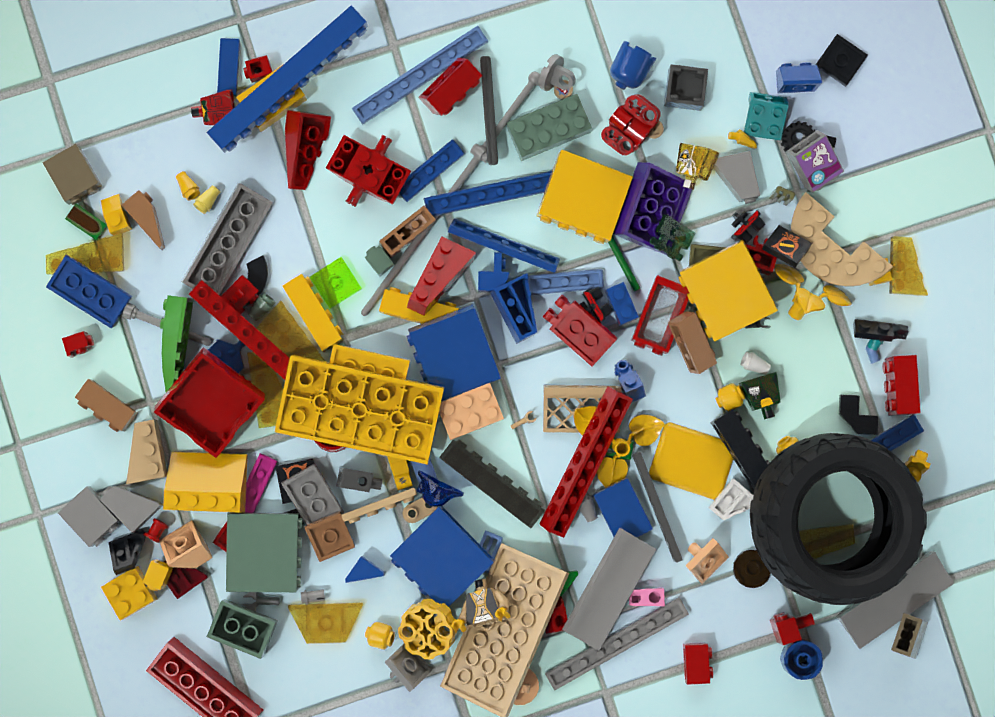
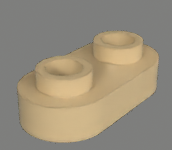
[402,495,439,523]

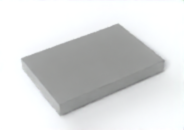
[281,463,344,525]

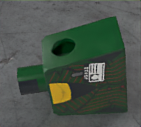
[739,372,780,420]

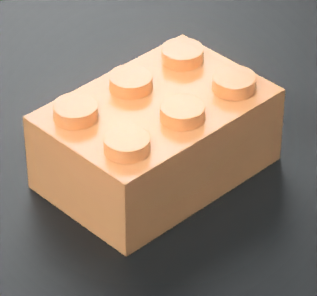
[439,383,504,441]

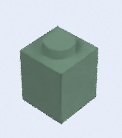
[365,245,394,277]

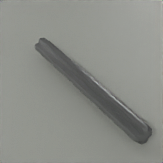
[480,56,498,165]

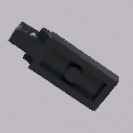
[853,319,909,342]

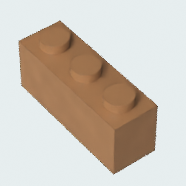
[667,311,717,374]
[74,379,138,432]

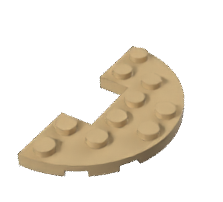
[791,192,893,287]

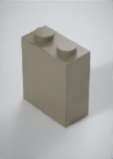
[42,144,102,205]
[891,613,928,659]

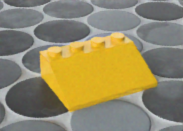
[163,452,248,513]

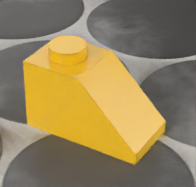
[101,194,132,236]

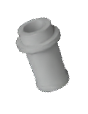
[301,589,325,605]

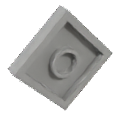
[385,644,432,692]

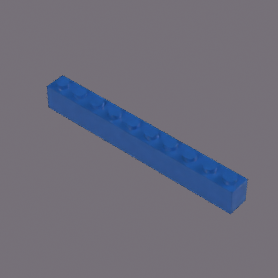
[206,5,368,153]

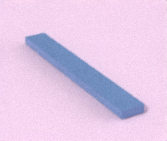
[352,25,488,125]

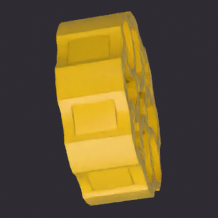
[398,599,456,659]

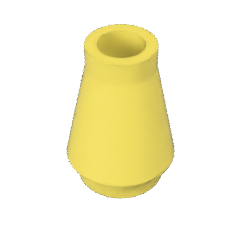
[193,185,221,214]

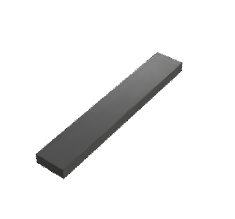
[632,452,683,563]

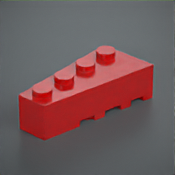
[407,236,476,316]

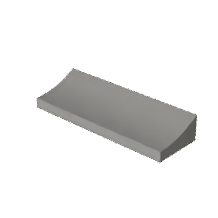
[181,183,273,295]
[562,528,656,651]
[836,551,954,649]

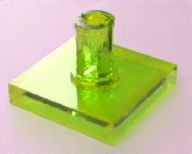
[309,257,362,309]

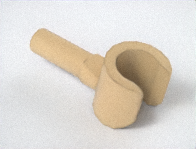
[510,411,537,430]

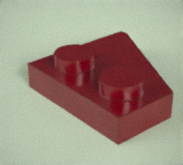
[164,560,209,599]

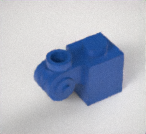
[614,360,646,403]

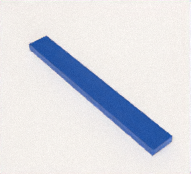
[423,171,552,216]

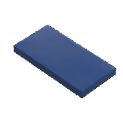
[46,255,132,329]

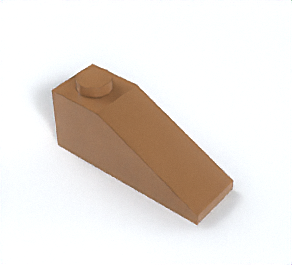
[122,190,165,250]
[379,205,436,258]

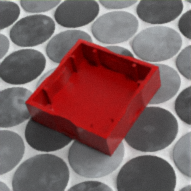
[154,347,265,458]

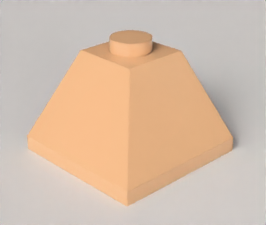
[160,520,212,568]

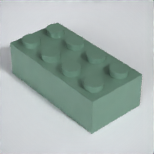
[507,94,592,161]

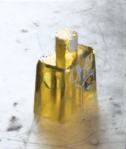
[676,143,719,190]

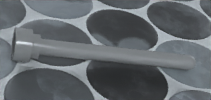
[122,303,212,346]

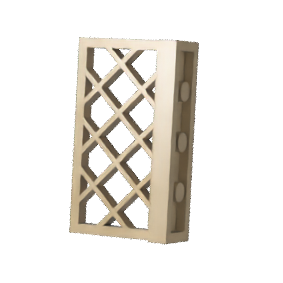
[543,385,621,433]

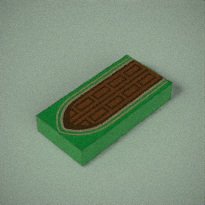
[65,204,107,241]

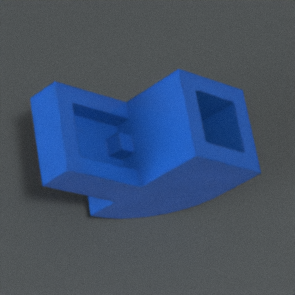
[478,252,509,293]

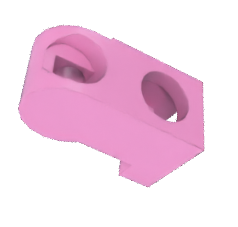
[629,588,665,606]

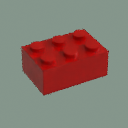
[418,58,482,116]
[882,355,921,416]

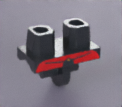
[731,210,766,244]
[580,287,613,323]

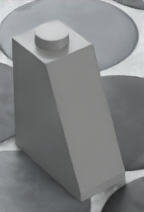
[711,151,760,204]
[100,486,163,533]

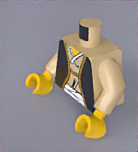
[452,579,511,633]

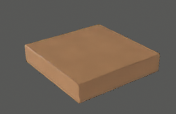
[304,511,355,562]

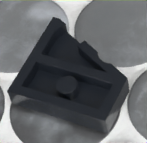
[108,529,146,575]

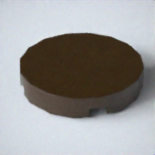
[733,549,771,588]

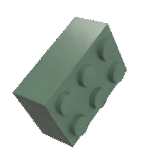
[206,599,278,659]

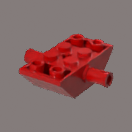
[325,135,411,207]

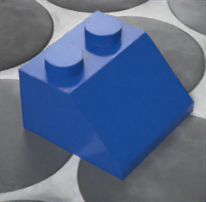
[776,63,822,93]

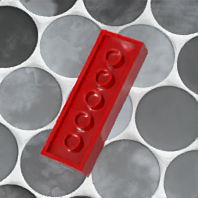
[146,637,264,717]

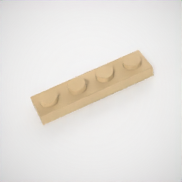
[342,487,417,524]

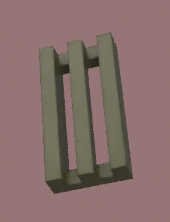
[769,186,795,206]

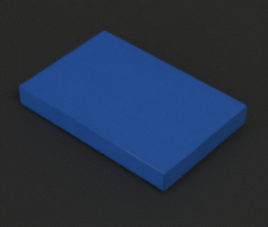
[593,477,653,537]

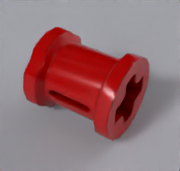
[144,518,169,543]

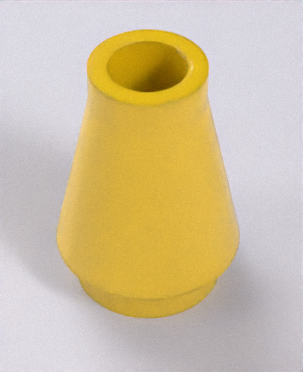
[175,171,200,201]

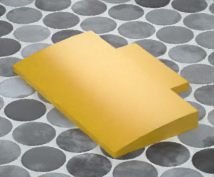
[275,344,444,465]

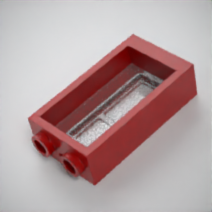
[631,275,689,356]

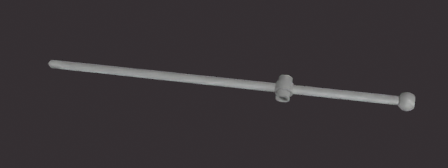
[361,71,540,316]

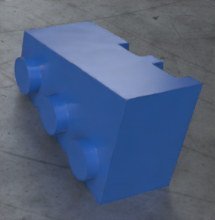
[490,273,537,344]

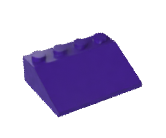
[613,162,694,255]

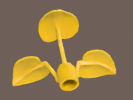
[774,264,852,320]
[574,406,665,488]

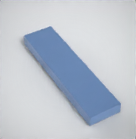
[528,269,604,295]

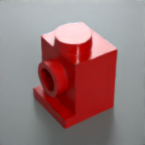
[243,55,272,83]
[62,331,94,358]

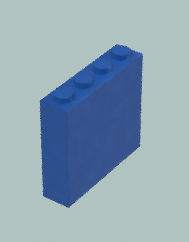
[406,304,501,401]
[390,505,495,607]

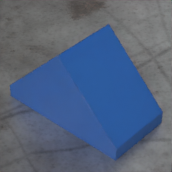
[345,556,385,583]

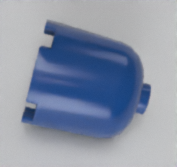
[610,41,657,90]

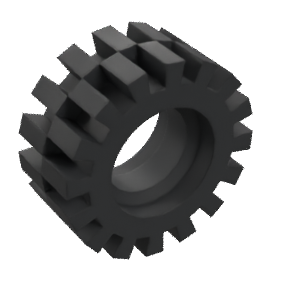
[781,121,815,152]

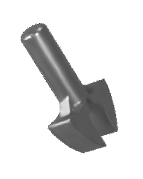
[243,592,280,612]

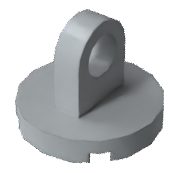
[538,54,576,92]

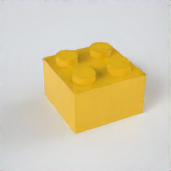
[101,566,158,621]

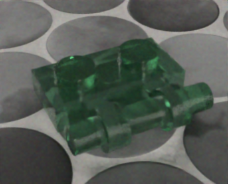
[650,215,696,261]

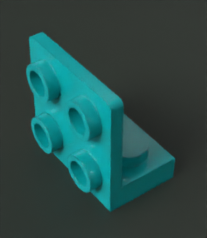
[744,92,789,140]

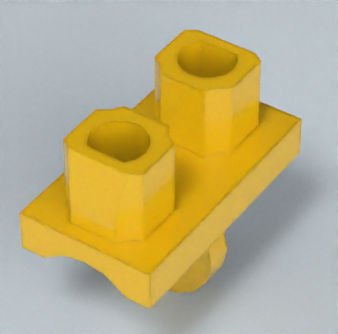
[904,450,931,482]

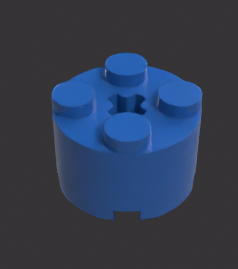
[780,639,823,680]

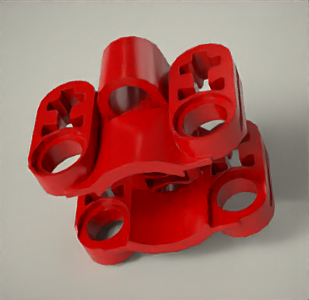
[601,94,661,155]

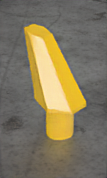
[728,129,757,149]

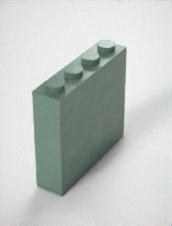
[226,512,302,593]

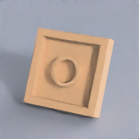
[686,538,729,584]

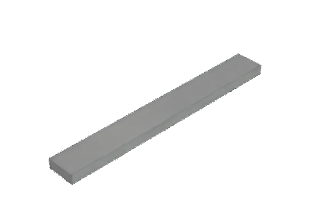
[545,597,689,691]

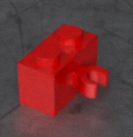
[745,235,777,276]
[221,275,259,314]

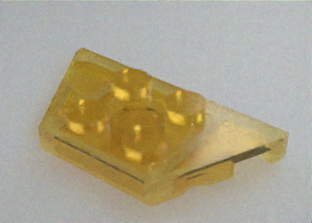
[288,602,363,644]

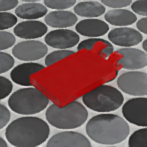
[543,295,618,367]

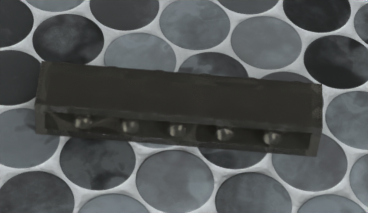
[439,439,545,529]

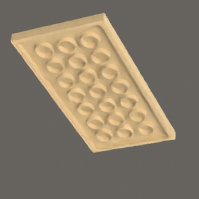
[440,543,569,717]

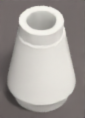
[740,352,771,375]

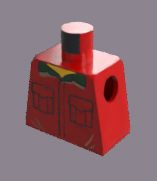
[191,89,235,125]

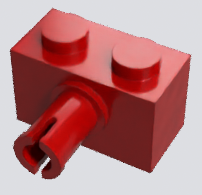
[770,612,815,645]

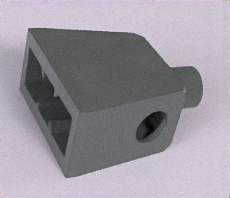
[336,467,382,492]

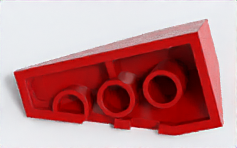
[285,110,331,190]

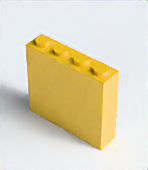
[536,150,633,244]
[678,240,778,342]

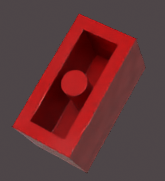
[683,643,713,685]

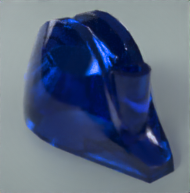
[416,470,464,507]

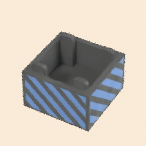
[664,64,708,111]

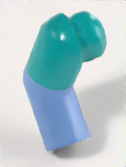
[866,339,884,364]

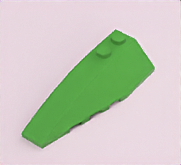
[160,295,194,392]

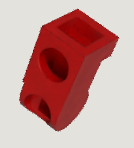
[545,596,568,634]

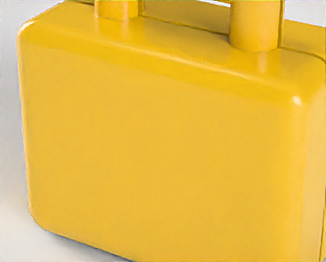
[649,422,733,500]

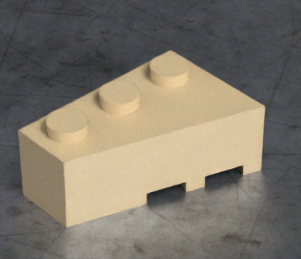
[126,419,167,484]

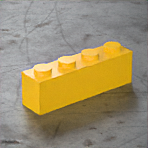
[282,274,344,352]
[379,287,459,324]

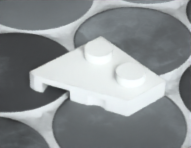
[708,478,754,520]

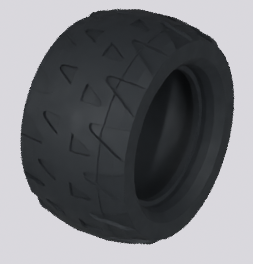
[750,433,927,605]

